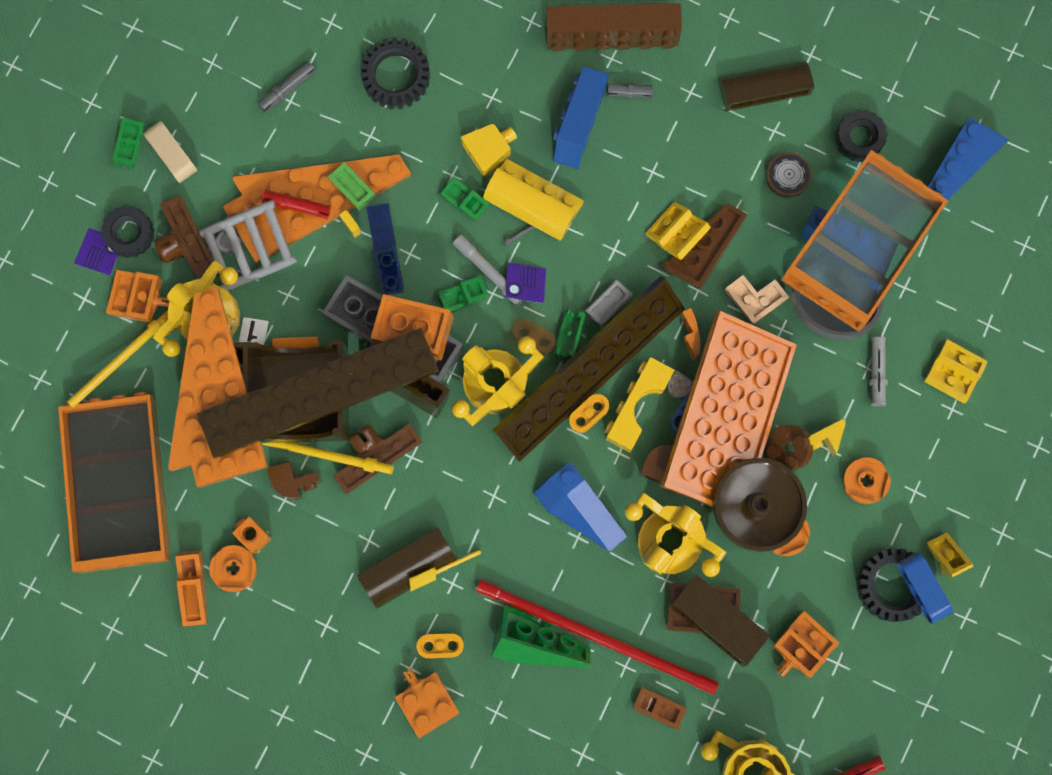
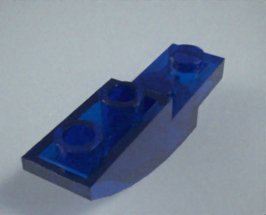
[366,203,404,296]

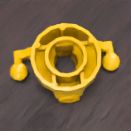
[153,260,240,357]
[451,336,544,427]
[624,492,726,577]
[700,730,794,775]

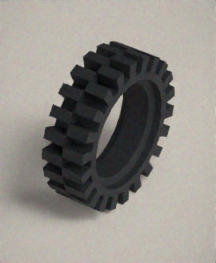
[360,37,430,109]
[857,548,922,622]

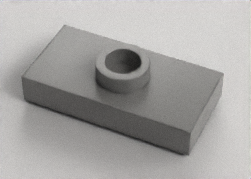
[585,279,633,328]

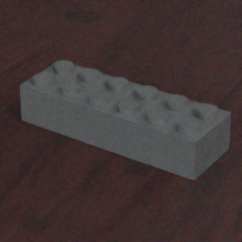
[322,275,464,385]

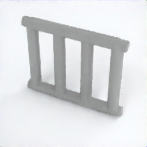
[199,200,297,291]

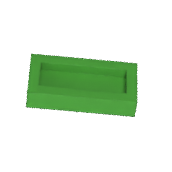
[328,162,375,210]

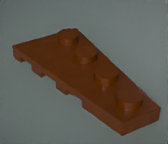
[661,203,747,290]

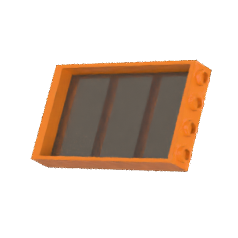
[58,392,171,573]

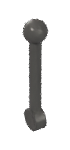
[504,225,536,246]

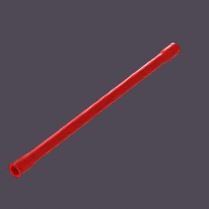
[476,579,719,695]

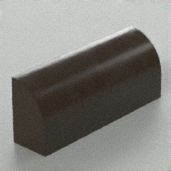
[718,61,815,112]
[368,343,450,418]
[357,528,457,609]
[669,575,770,667]

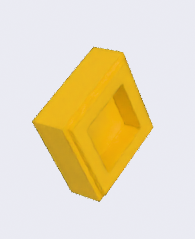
[339,210,361,238]

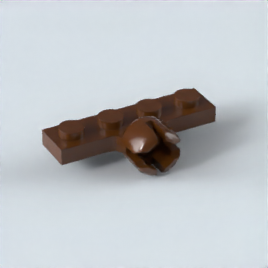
[154,195,219,279]
[333,423,422,495]

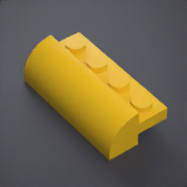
[483,159,584,241]

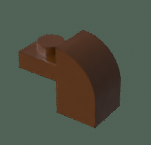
[640,445,673,484]
[267,461,322,500]

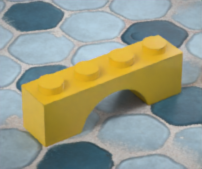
[605,357,675,453]

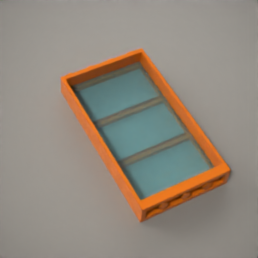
[781,150,948,332]

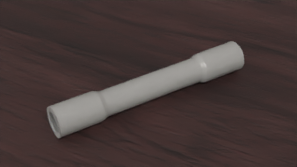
[453,235,523,306]

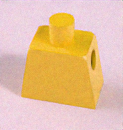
[461,124,517,178]

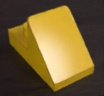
[808,419,846,456]
[927,533,973,577]

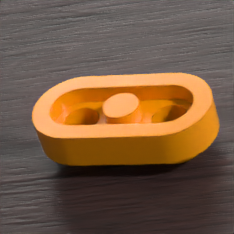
[569,394,609,433]
[416,634,464,658]

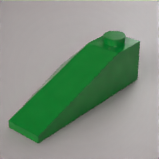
[492,604,591,668]

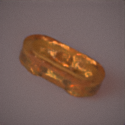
[513,319,555,354]

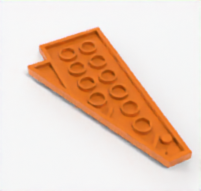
[223,155,411,264]
[168,287,268,488]

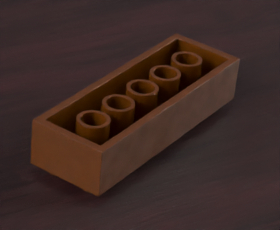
[546,3,682,51]

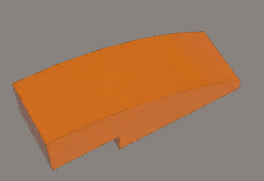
[175,549,207,627]

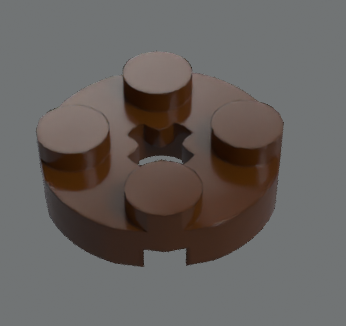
[767,425,813,471]

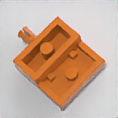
[106,270,170,323]
[772,611,839,678]
[395,668,460,739]

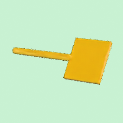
[409,550,481,591]

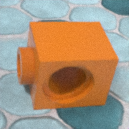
[232,517,272,555]

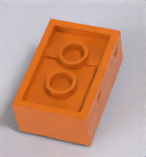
[371,294,454,360]

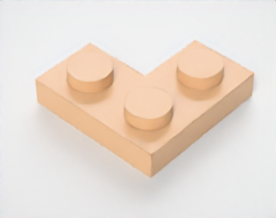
[725,275,789,325]

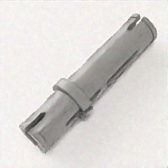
[869,337,888,407]

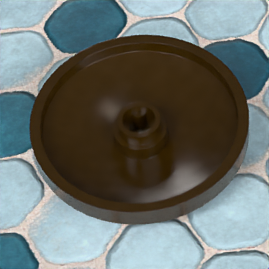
[713,458,807,552]

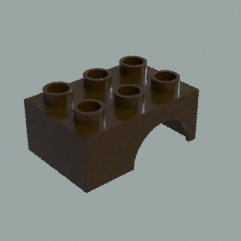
[234,340,349,443]

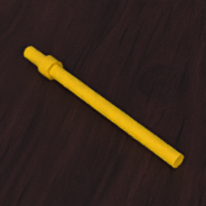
[67,310,168,408]
[262,442,394,474]

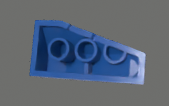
[534,462,627,552]

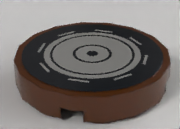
[766,153,811,198]

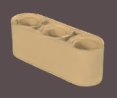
[143,120,198,183]

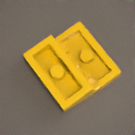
[645,201,711,260]
[924,339,988,404]

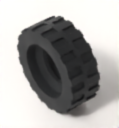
[835,110,888,162]
[101,205,155,258]

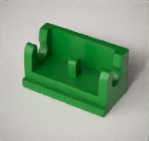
[113,118,145,170]
[552,309,586,360]

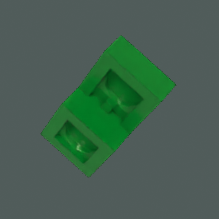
[439,177,489,221]
[437,276,489,313]

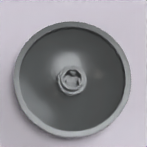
[791,257,883,340]

